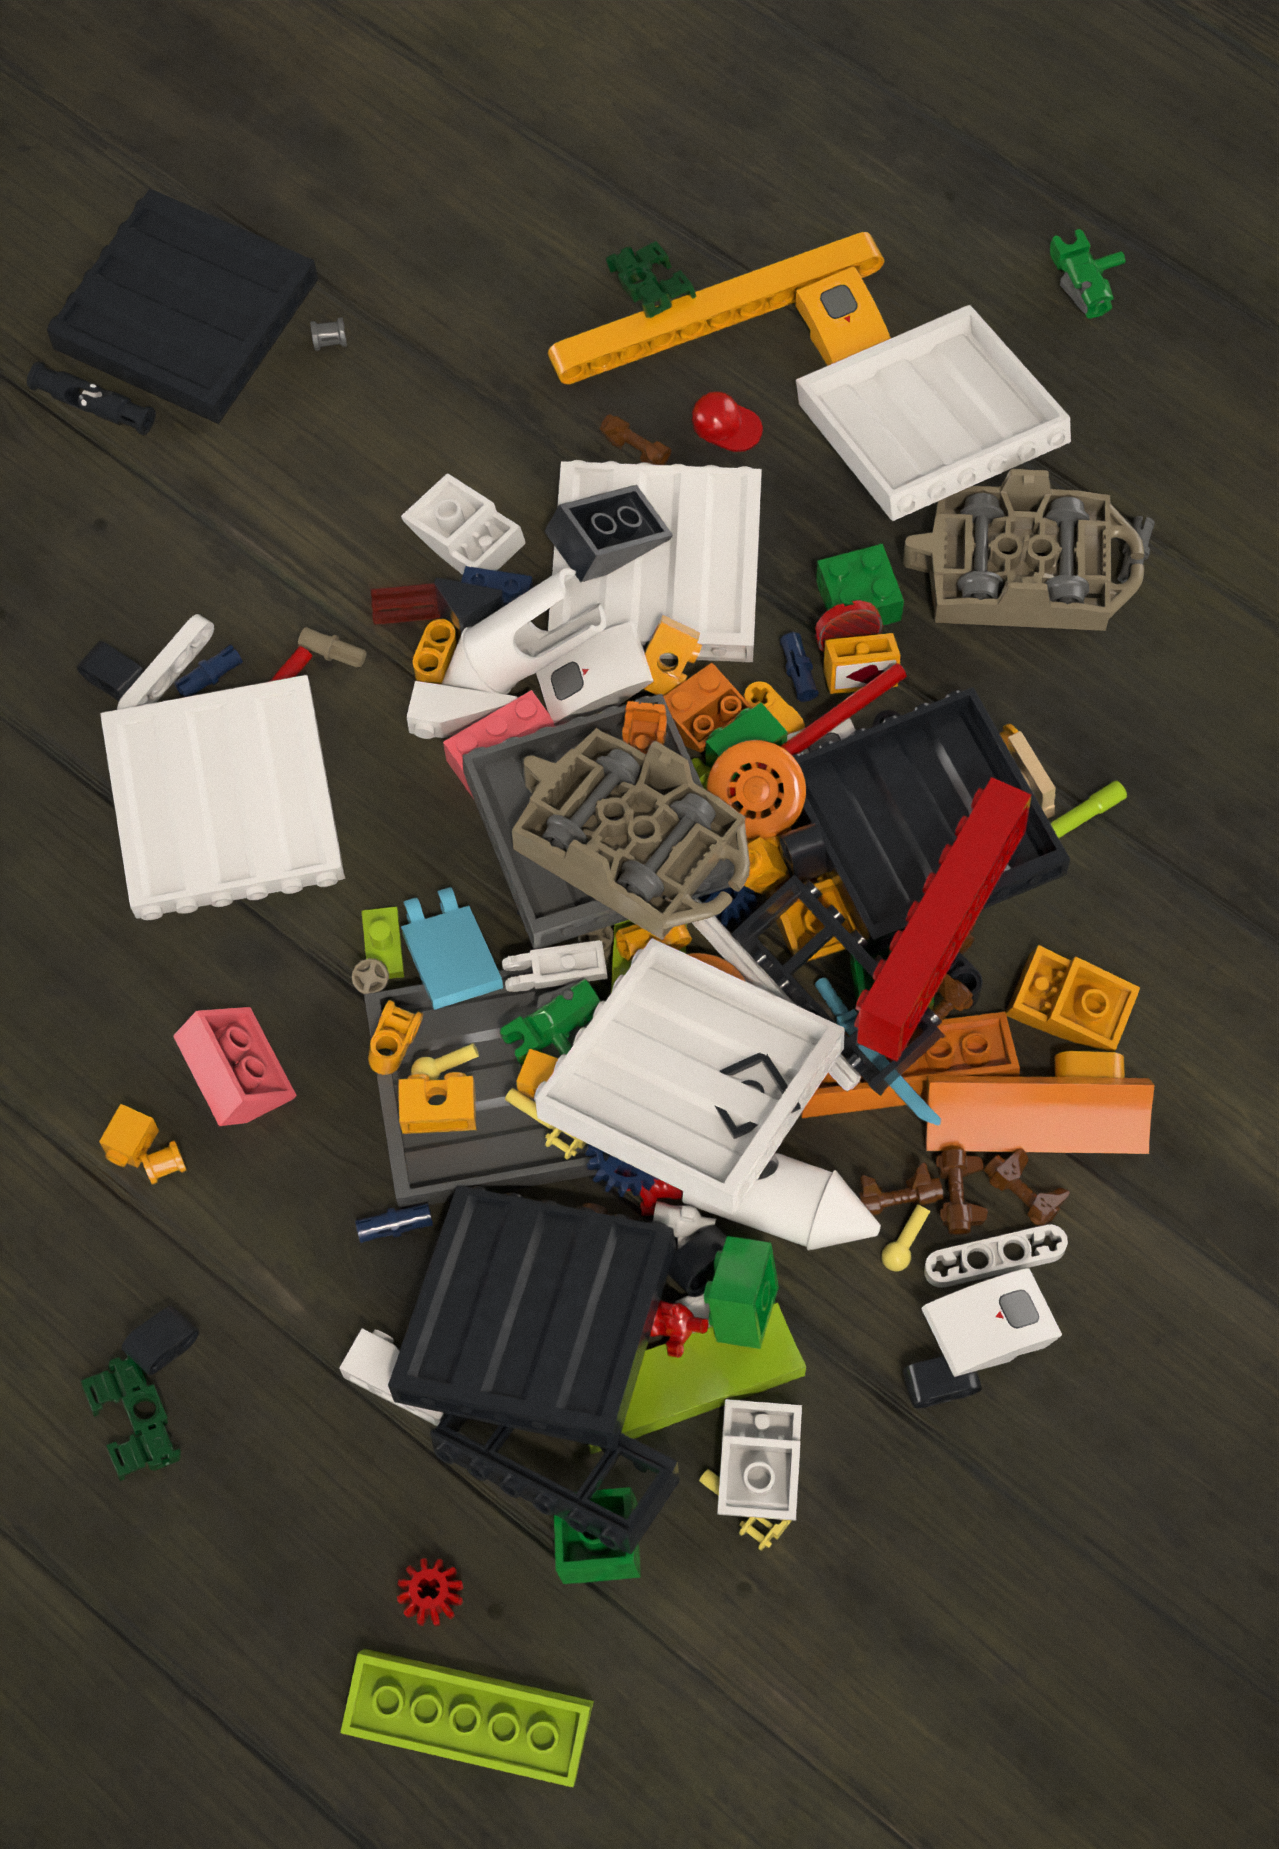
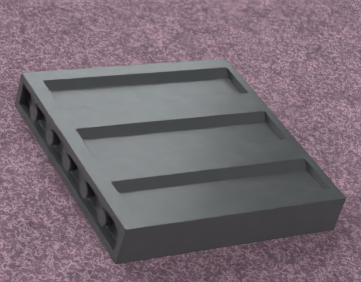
[462,694,734,950]
[364,966,609,1210]

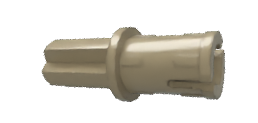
[298,627,366,667]

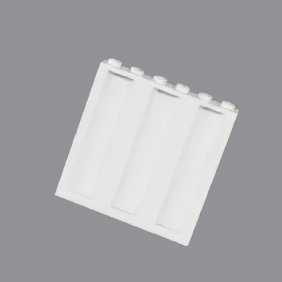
[796,305,1071,521]
[548,460,762,662]
[100,675,345,920]
[534,938,845,1216]

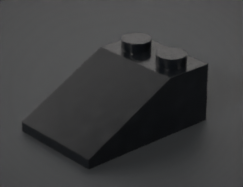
[545,485,673,582]

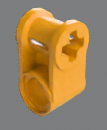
[744,681,805,735]
[368,1000,423,1075]

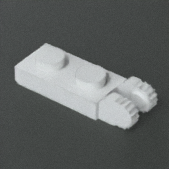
[502,940,607,992]

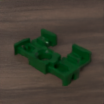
[606,241,696,318]
[81,1355,181,1481]

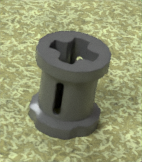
[310,317,347,351]

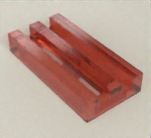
[371,583,441,625]

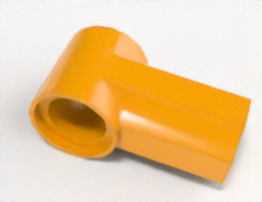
[615,924,692,961]

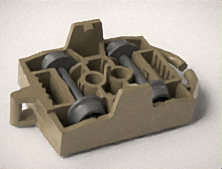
[903,469,1144,631]
[512,728,750,940]

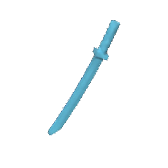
[815,978,941,1125]

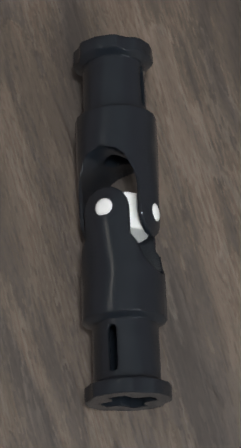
[27,361,156,436]

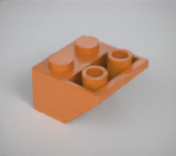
[663,663,753,752]

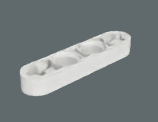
[117,614,214,710]
[924,1225,1068,1288]

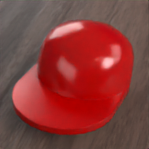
[692,391,763,452]

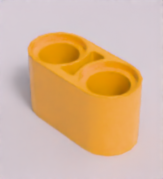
[413,619,457,685]
[1054,1051,1125,1078]

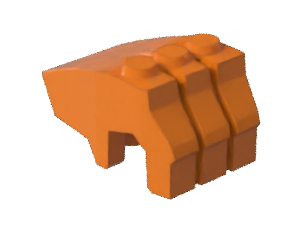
[622,701,667,754]

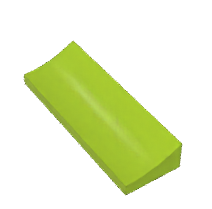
[587,1303,806,1454]
[341,1649,594,1787]

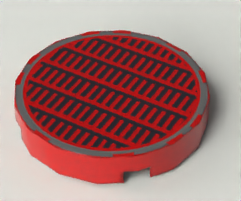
[815,600,883,652]

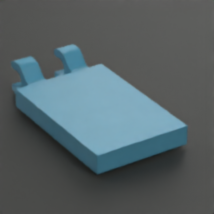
[401,887,503,1010]

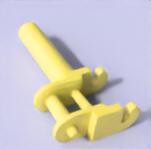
[505,1088,587,1160]
[699,1469,792,1550]

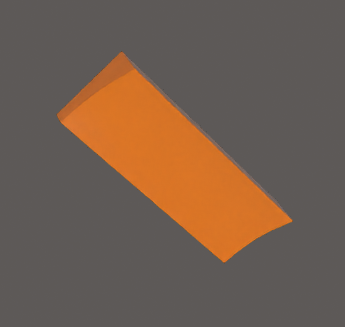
[801,1012,1020,1118]
[925,1075,1154,1154]

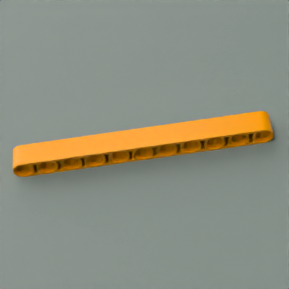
[548,232,884,384]

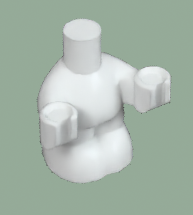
[653,1201,716,1250]

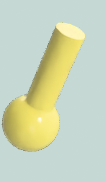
[411,1043,479,1080]
[881,1204,930,1272]

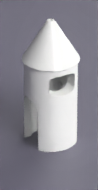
[441,568,606,695]
[682,1152,881,1251]

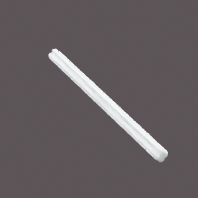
[692,898,861,1091]

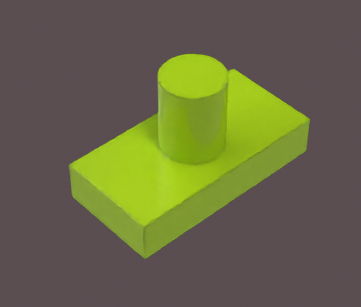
[362,907,405,979]

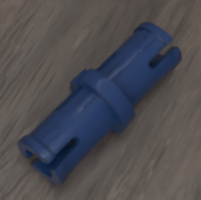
[780,632,819,702]
[174,645,243,698]
[355,1202,433,1243]

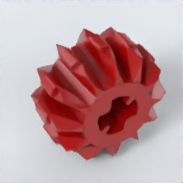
[397,1558,464,1627]

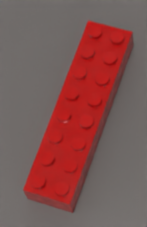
[854,777,1032,1061]

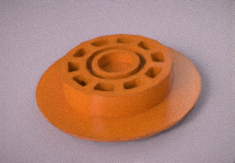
[707,740,806,840]

